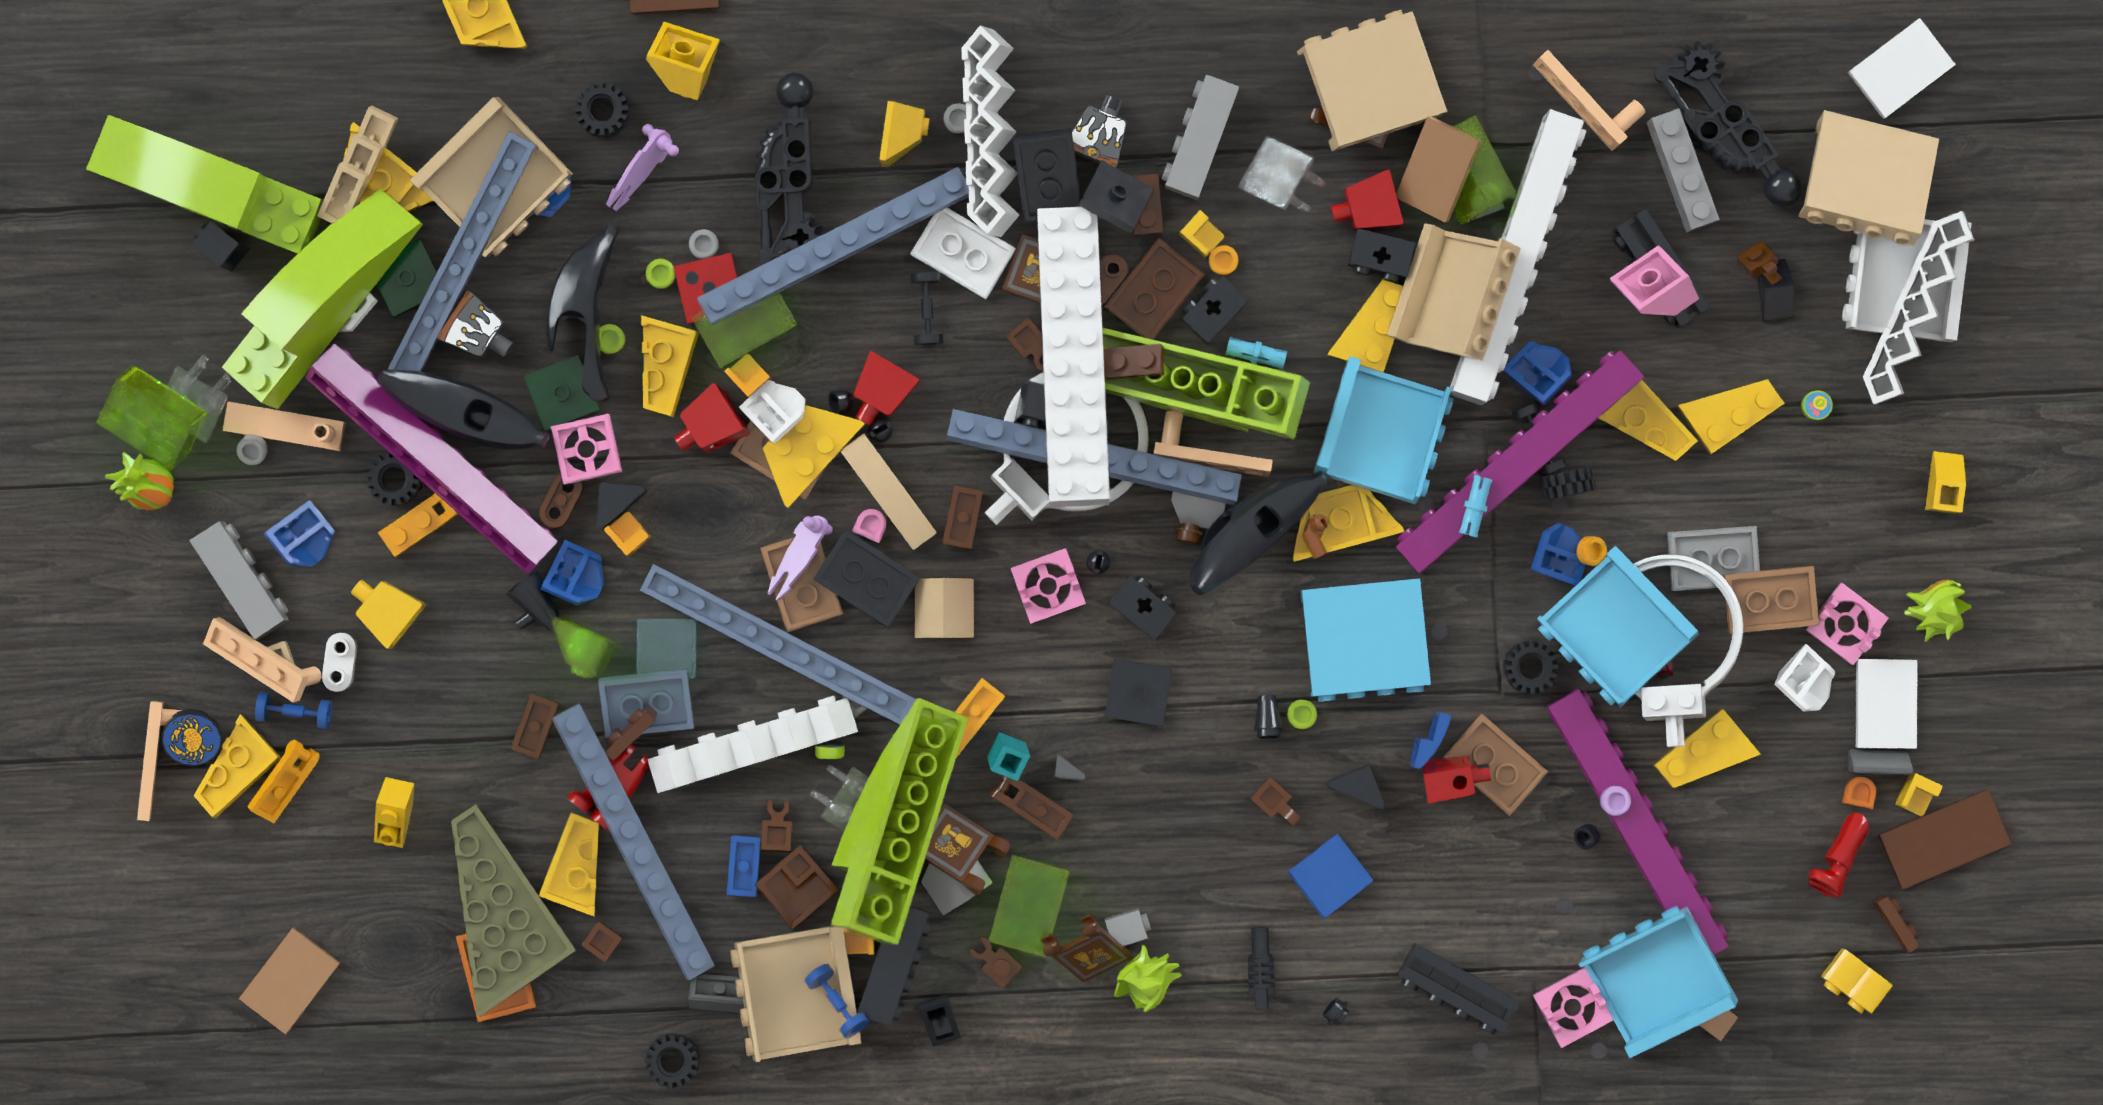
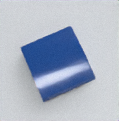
[1409,712,1452,769]
[1287,833,1373,919]

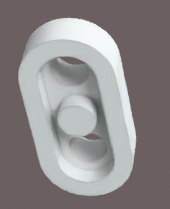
[322,633,358,692]

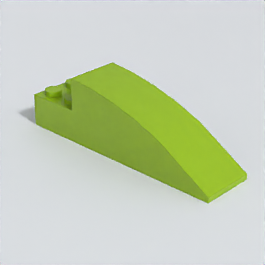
[86,115,323,254]
[222,188,423,409]
[1102,328,1310,440]
[831,698,968,945]

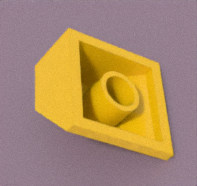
[646,22,720,100]
[880,101,930,168]

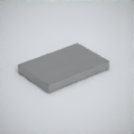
[1667,526,1760,591]

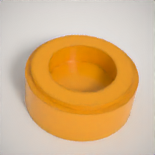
[1209,245,1238,276]
[1577,536,1607,566]

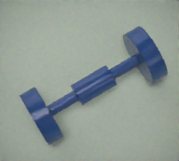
[255,692,332,730]
[805,964,869,1039]

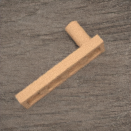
[1533,50,1645,151]
[222,402,346,451]
[1153,411,1273,477]
[203,617,322,702]
[137,701,182,821]

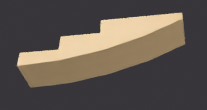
[317,106,398,224]
[841,434,937,550]

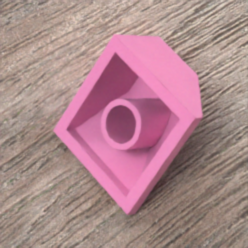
[1610,245,1699,316]

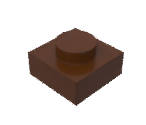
[581,921,623,962]

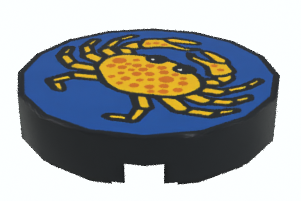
[162,709,222,766]

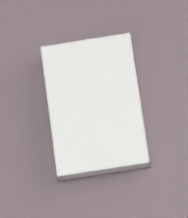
[1848,18,1955,119]
[910,208,1016,300]
[1856,659,1917,748]

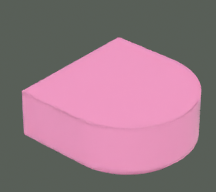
[852,509,887,543]

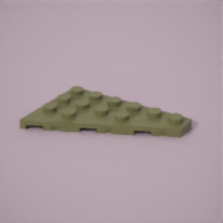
[451,804,577,1017]

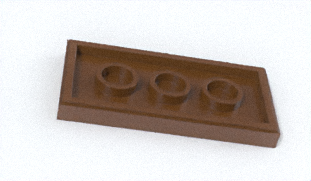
[1878,789,2011,890]

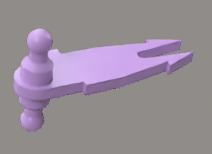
[606,124,679,211]
[768,515,833,601]

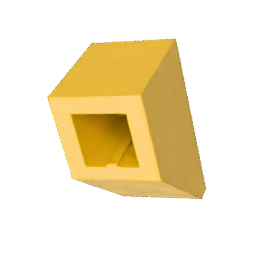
[1925,451,1966,514]
[374,777,414,848]

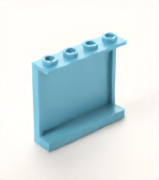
[1313,356,1454,504]
[1537,546,1699,708]
[1300,578,1431,702]
[1579,906,1738,1058]

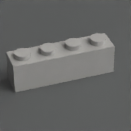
[1162,74,1239,201]
[1646,108,1720,233]
[189,521,289,640]

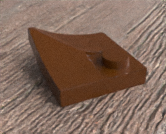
[754,845,839,930]

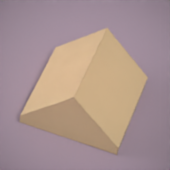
[915,578,974,638]

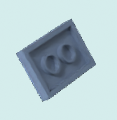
[598,669,694,738]

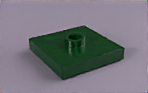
[377,238,437,318]
[524,355,601,431]

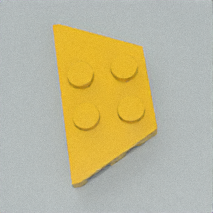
[442,0,527,49]
[343,122,434,212]
[763,405,865,508]
[1293,485,1404,562]

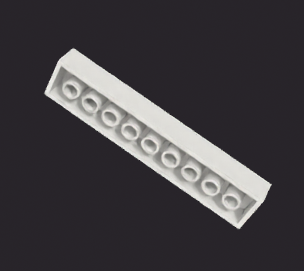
[1450,109,1586,405]
[1037,207,1109,507]

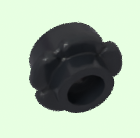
[1322,997,1349,1025]

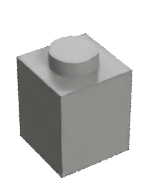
[1105,908,1151,946]

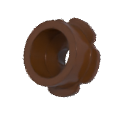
[1175,523,1204,545]

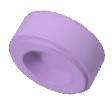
[1600,786,1631,816]

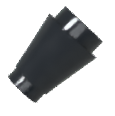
[1254,695,1283,739]

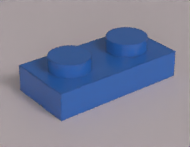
[727,835,761,897]

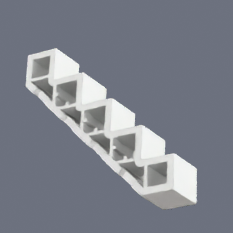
[962,25,1019,237]
[1863,211,1974,404]
[647,696,858,793]

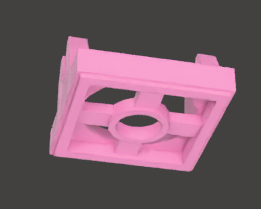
[551,414,622,485]
[1011,548,1086,624]
[1804,582,1889,665]
[1533,967,1613,1048]

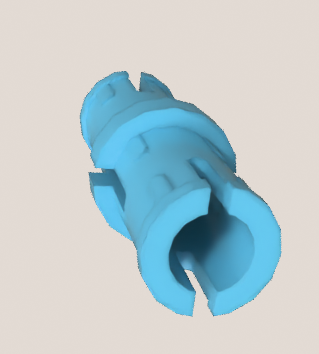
[1225,337,1287,369]
[1459,475,1493,537]

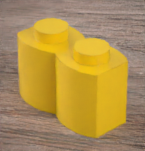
[1821,948,1893,1014]

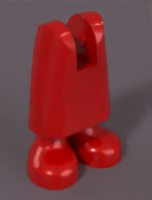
[567,744,649,832]
[1808,813,1869,899]

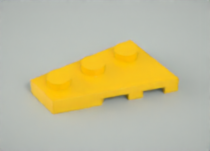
[1327,280,1403,372]
[641,315,699,417]
[1677,379,1785,454]
[1599,380,1698,461]
[1654,709,1760,788]
[194,714,281,818]
[539,812,599,916]

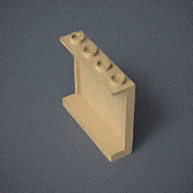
[1297,10,1447,152]
[410,97,573,257]
[1799,110,1939,246]
[1387,223,1521,361]
[730,926,861,1062]

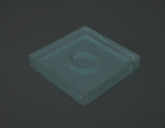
[636,619,697,678]

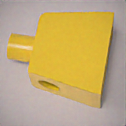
[351,580,427,649]

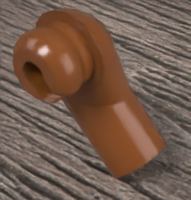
[1303,514,1329,559]

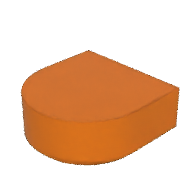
[1842,777,1876,809]

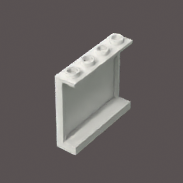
[1842,219,1972,342]

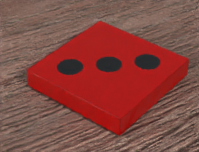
[673,253,745,324]

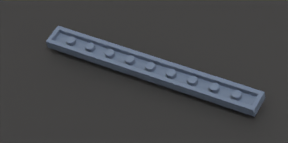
[387,131,537,372]
[697,167,969,327]
[946,409,1242,505]
[640,564,916,724]
[551,704,715,980]

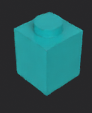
[987,732,1030,781]

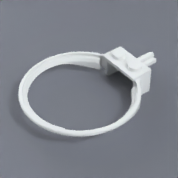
[984,372,1149,525]
[1634,555,1743,747]

